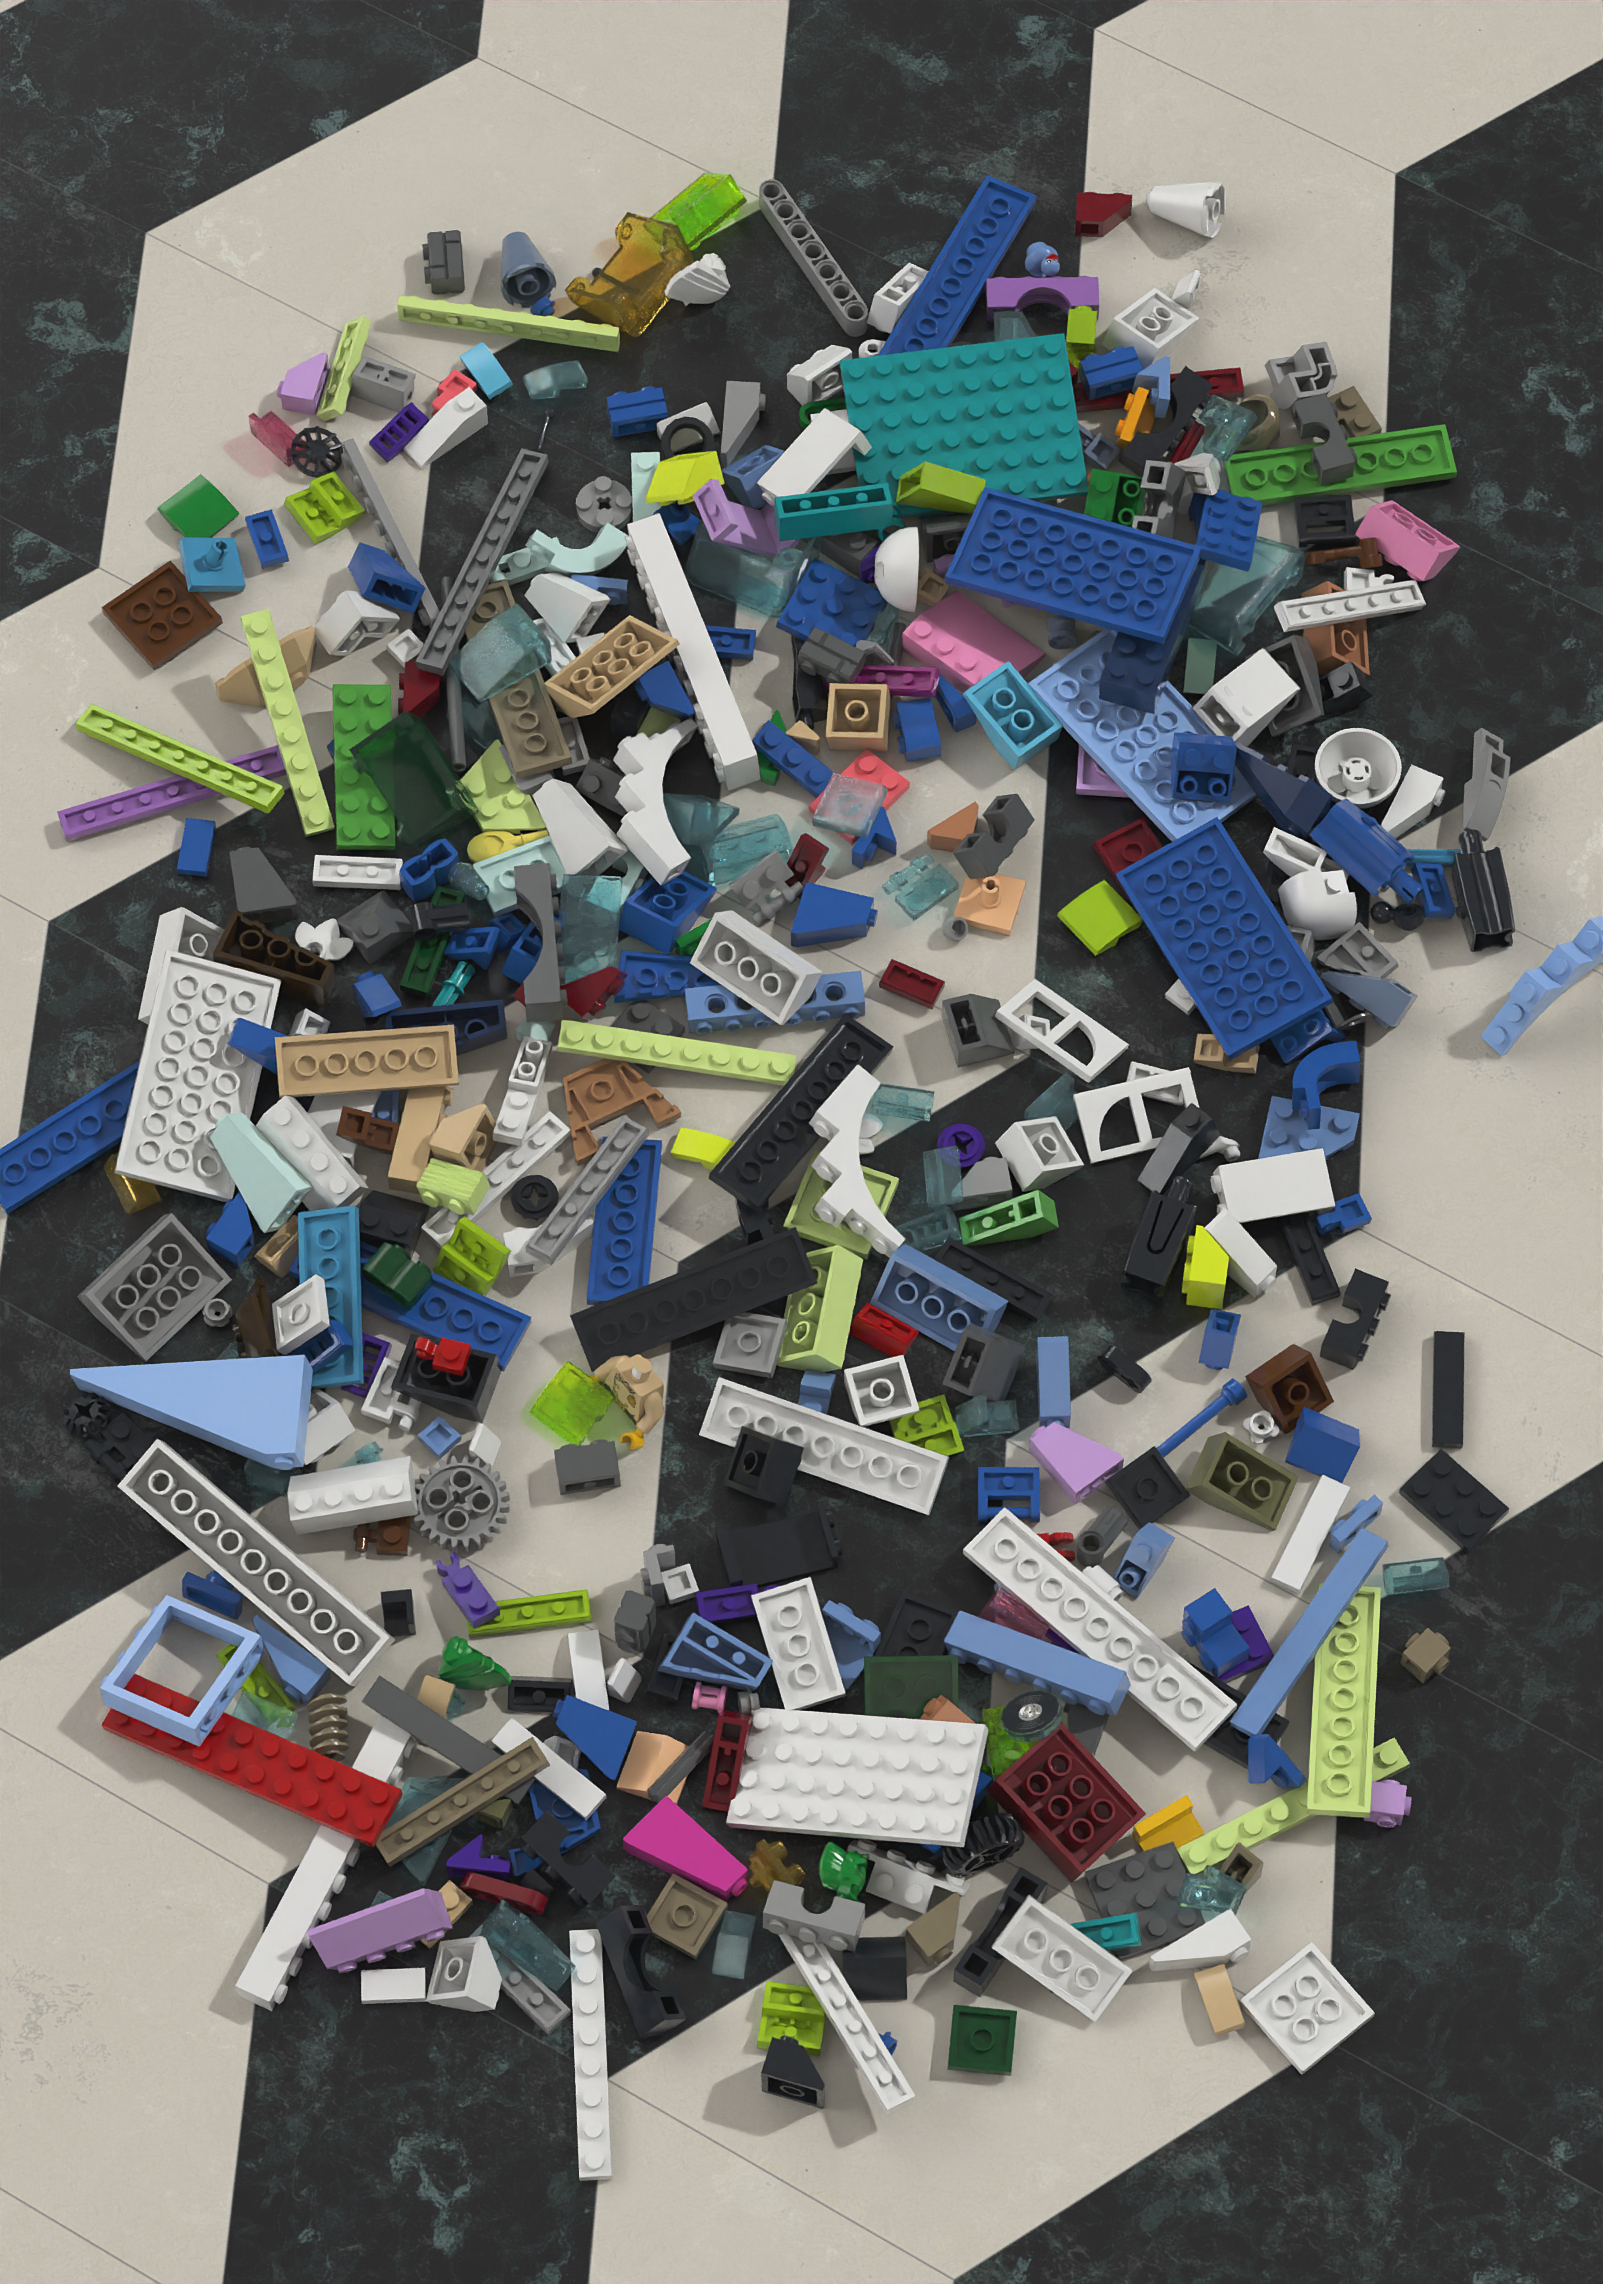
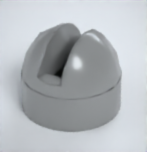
[942,916,968,941]

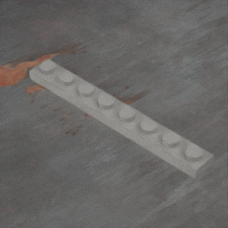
[341,438,440,629]

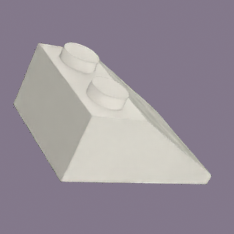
[1102,288,1199,369]

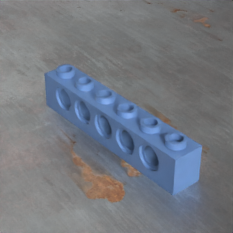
[685,971,865,1035]

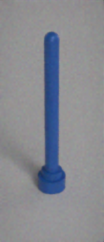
[1157,1378,1248,1458]

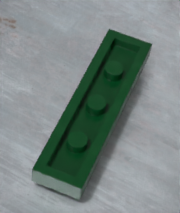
[399,885,466,998]

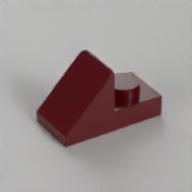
[785,833,829,899]

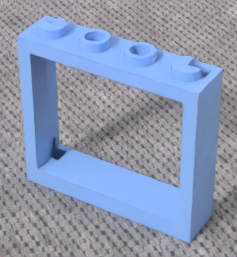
[100,1595,265,1747]

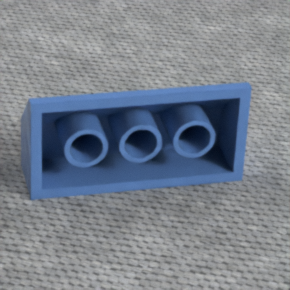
[870,1244,1009,1351]

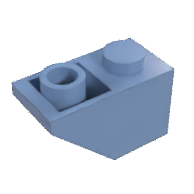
[1113,1522,1175,1598]

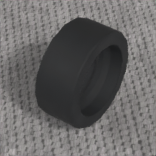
[660,417,714,460]

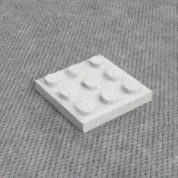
[1239,1942,1375,2075]

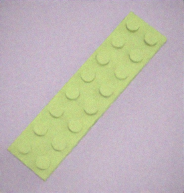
[1307,1584,1381,1818]

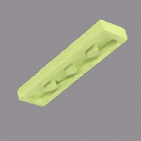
[316,316,371,421]

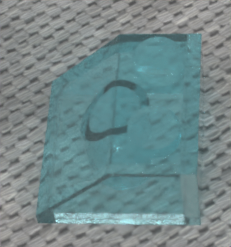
[663,793,740,845]

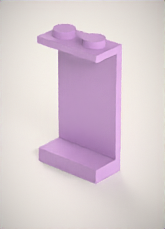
[692,478,799,559]

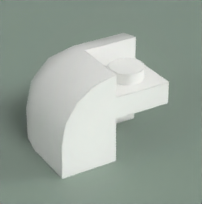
[1278,868,1357,940]

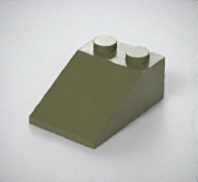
[1185,1432,1299,1531]

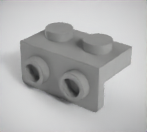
[640,1544,676,1607]

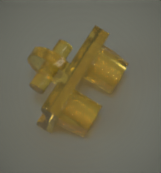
[749,1839,805,1892]

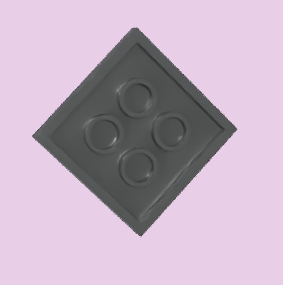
[1084,1842,1205,1961]

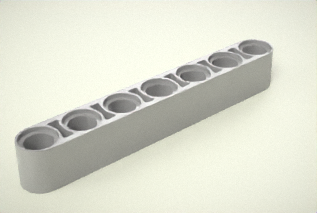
[759,179,868,337]

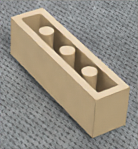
[387,1086,454,1194]

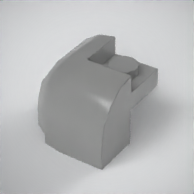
[1265,342,1338,410]

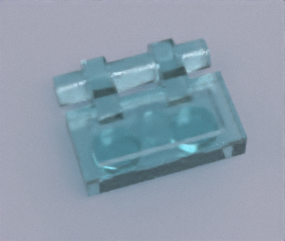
[882,852,959,921]

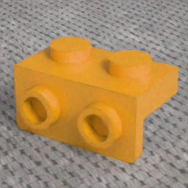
[1114,387,1156,450]

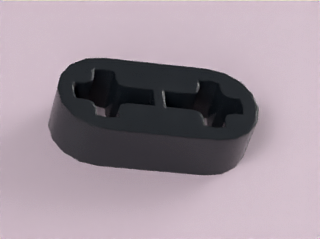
[1098,1345,1152,1393]

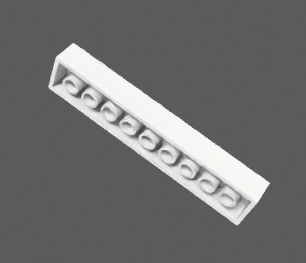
[625,513,761,791]
[118,1439,395,1687]

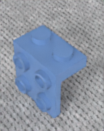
[822,1600,881,1692]

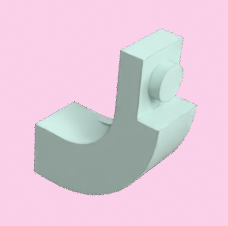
[525,523,628,579]

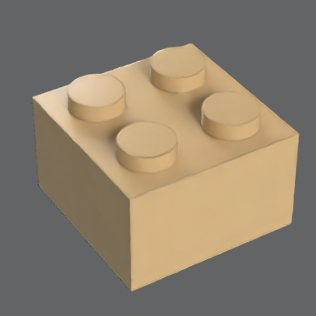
[826,683,891,751]

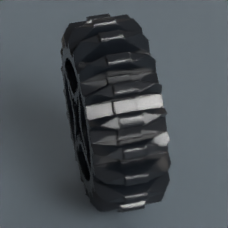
[941,1812,1025,1877]

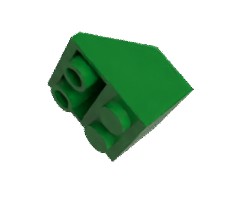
[1084,468,1146,528]

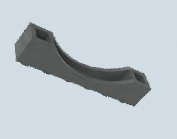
[514,863,568,1023]

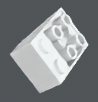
[1192,648,1300,747]

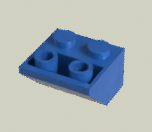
[1171,732,1237,802]

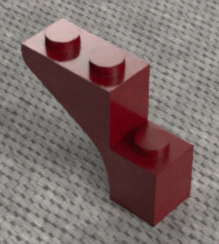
[513,966,628,1020]

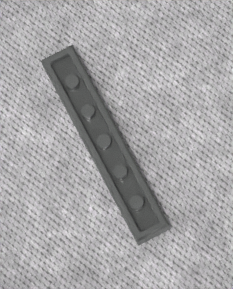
[362,1675,536,1805]

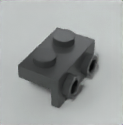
[575,757,628,817]

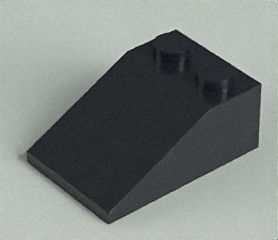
[391,1334,502,1423]

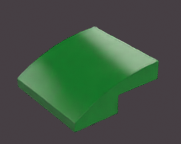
[157,474,240,538]

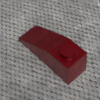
[702,1710,753,1812]

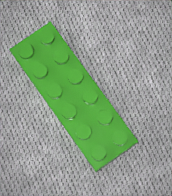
[332,684,395,850]

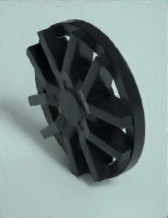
[291,426,343,478]

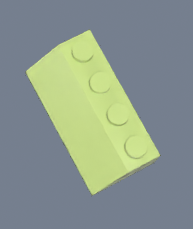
[776,1245,863,1373]

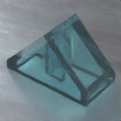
[244,1458,302,1498]

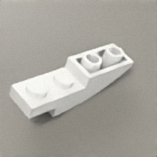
[493,1036,552,1147]

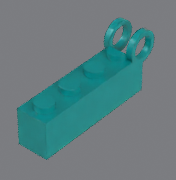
[774,483,906,542]

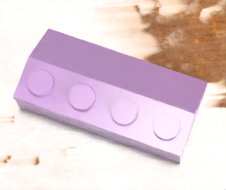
[307,1888,453,1973]

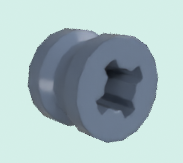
[1047,615,1077,649]

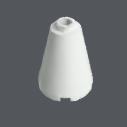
[1146,182,1226,238]

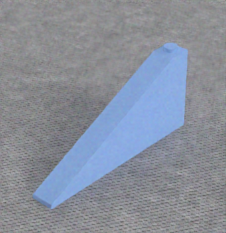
[70,1355,313,1470]

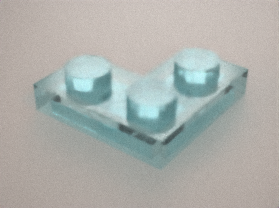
[1198,395,1258,463]

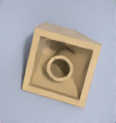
[429,1103,498,1172]

